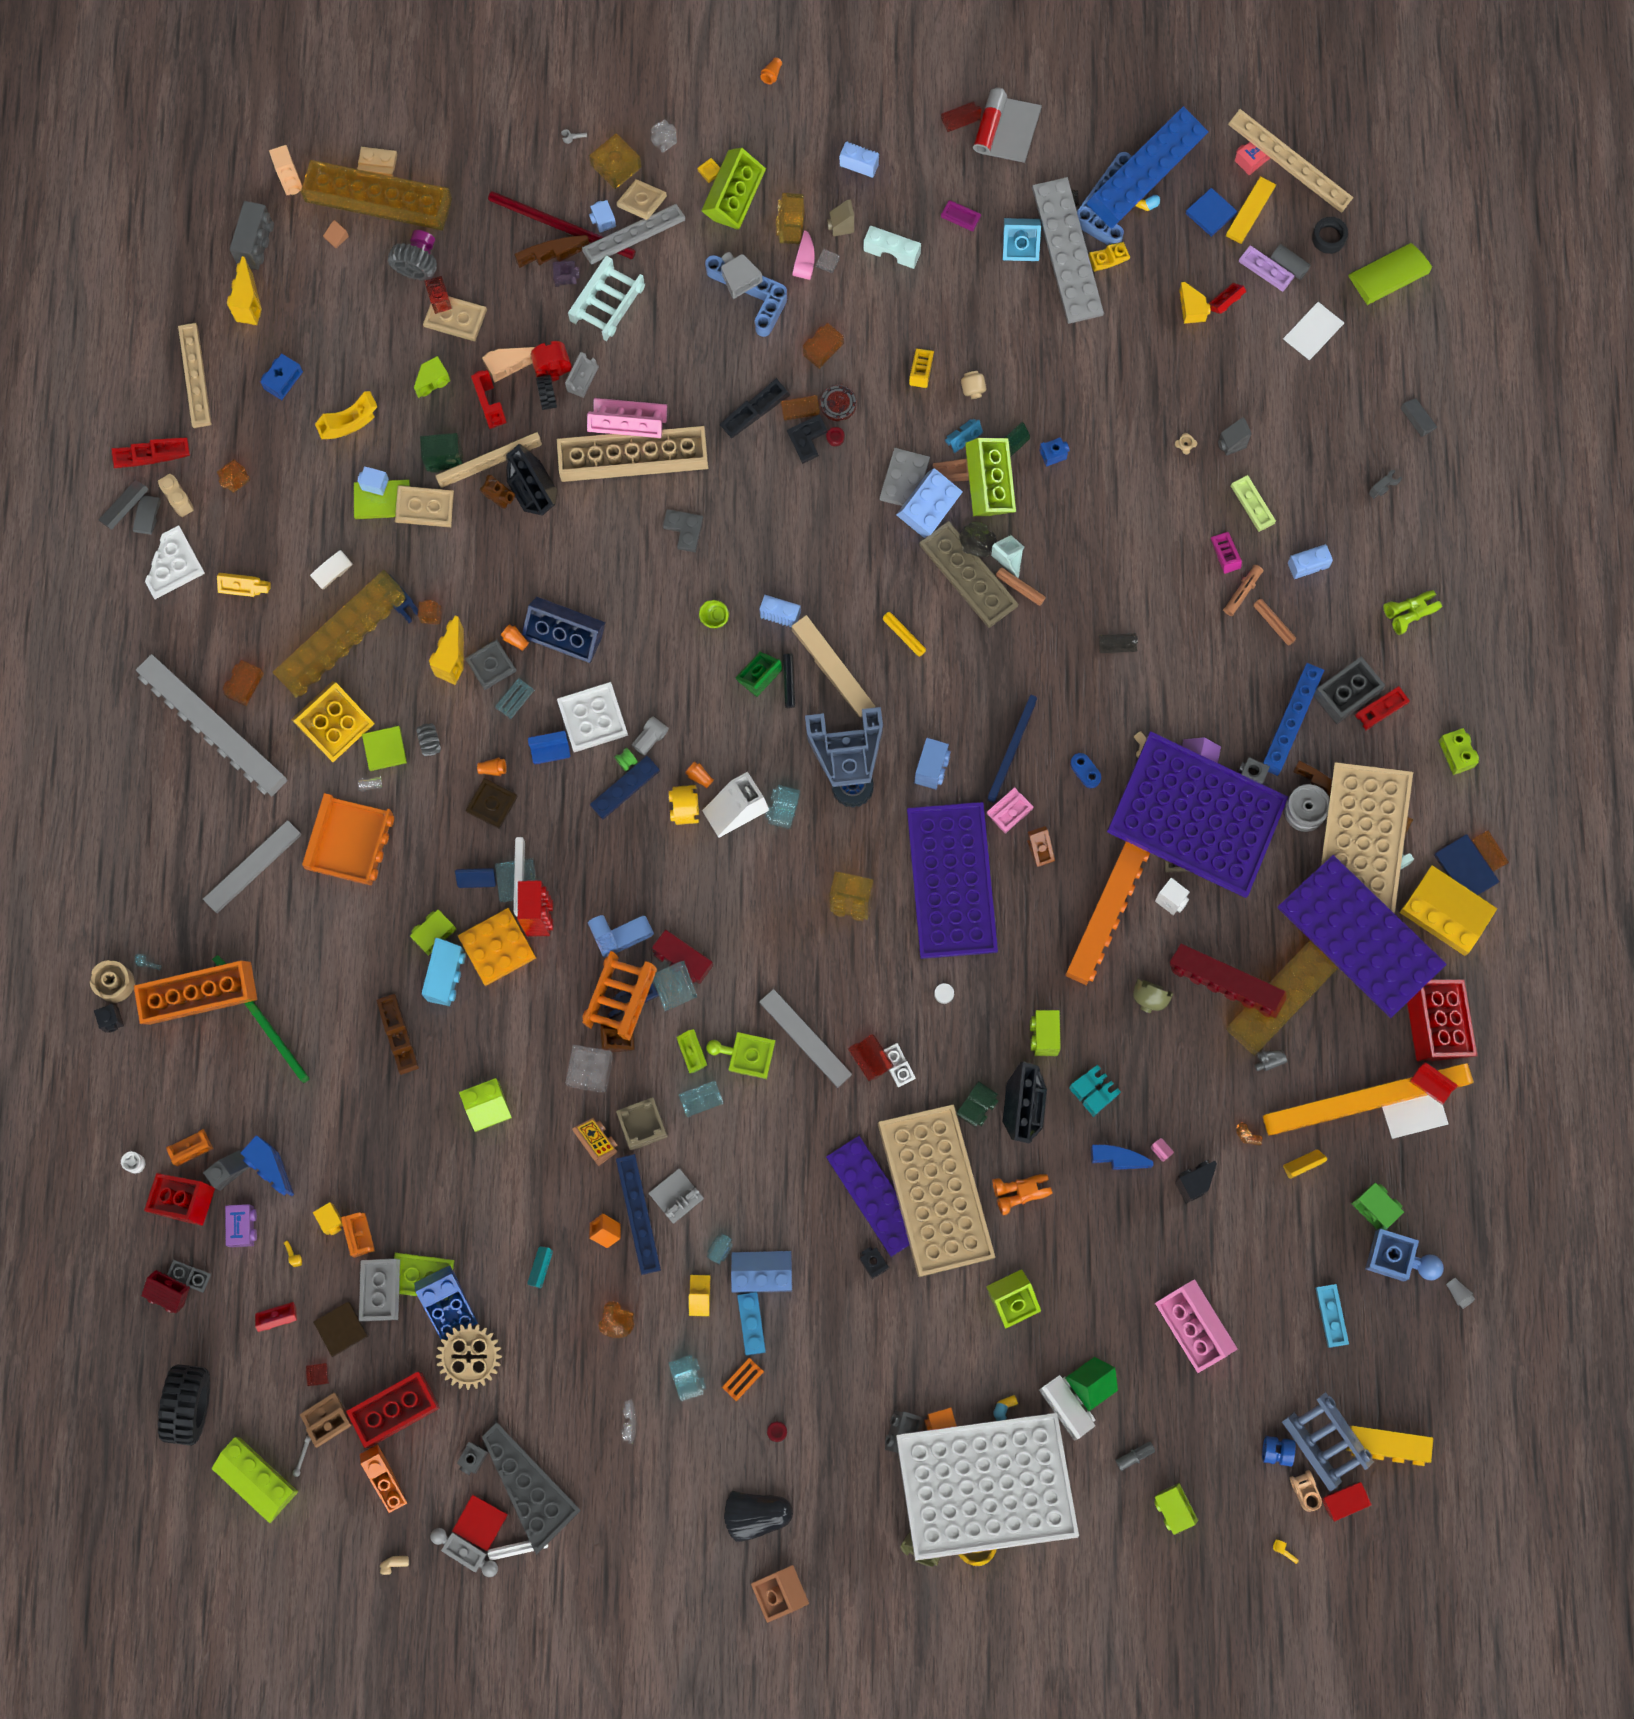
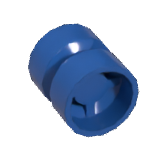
[1262,1436,1295,1467]

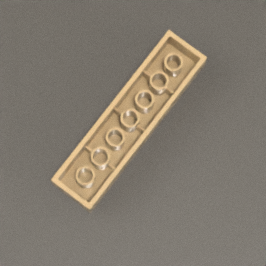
[557,426,708,482]

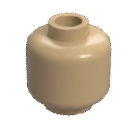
[961,371,987,399]

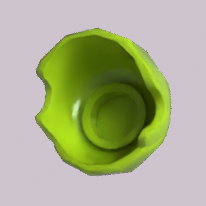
[699,600,729,628]

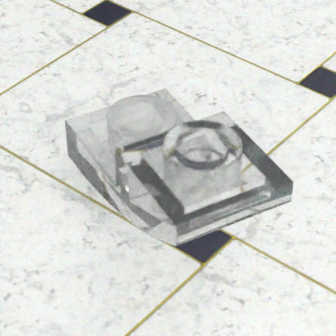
[621,1399,637,1444]

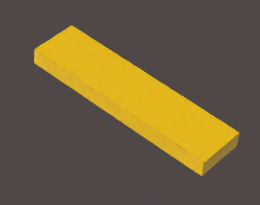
[1226,176,1276,244]

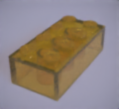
[830,871,874,921]

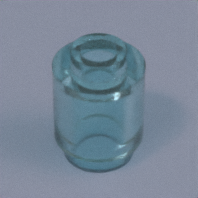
[706,1234,733,1265]

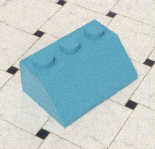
[422,938,466,1006]

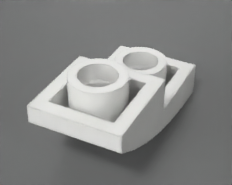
[310,550,353,589]
[879,1043,916,1087]

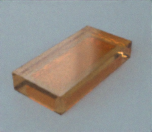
[781,395,820,421]
[1471,830,1509,872]

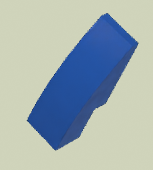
[1090,1145,1153,1170]

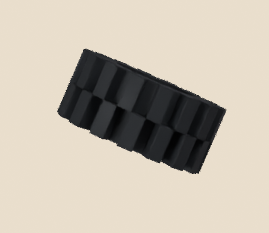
[536,375,557,410]

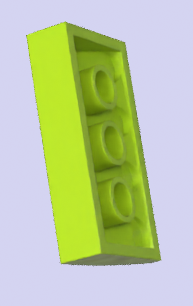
[1349,243,1432,305]

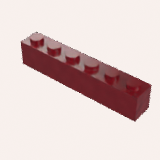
[1170,944,1287,1018]

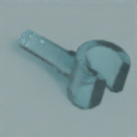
[135,954,162,970]

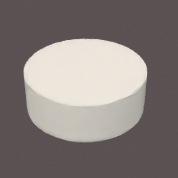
[935,983,954,1004]

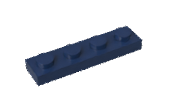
[590,756,660,820]

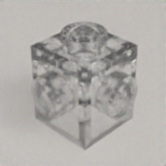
[651,119,677,152]

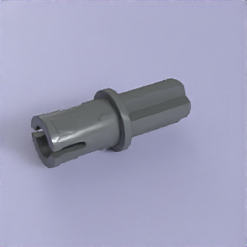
[1115,1442,1155,1471]

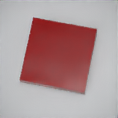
[452,1495,508,1551]

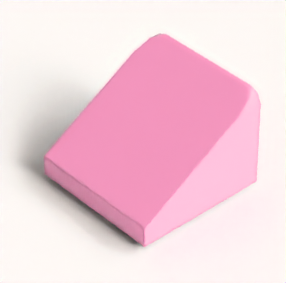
[1151,1138,1174,1162]

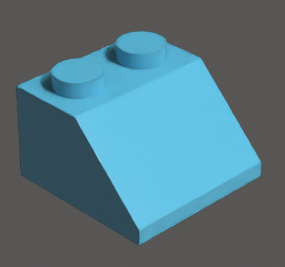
[1003,218,1041,261]

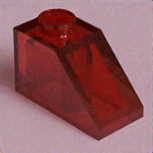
[424,276,452,314]

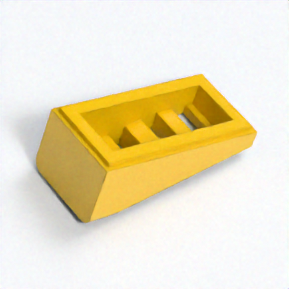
[909,349,934,388]

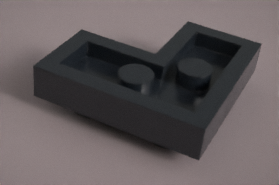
[787,414,828,464]

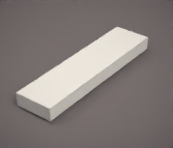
[514,837,525,916]

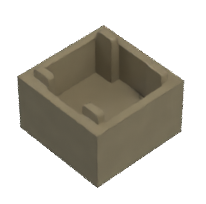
[616,1097,668,1151]

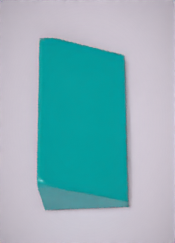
[527,1247,553,1289]

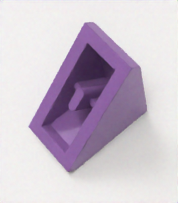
[1182,737,1221,763]

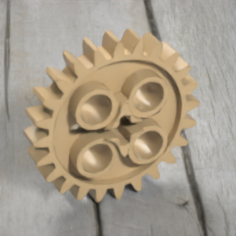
[436,1323,502,1390]

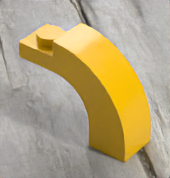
[315,391,377,439]

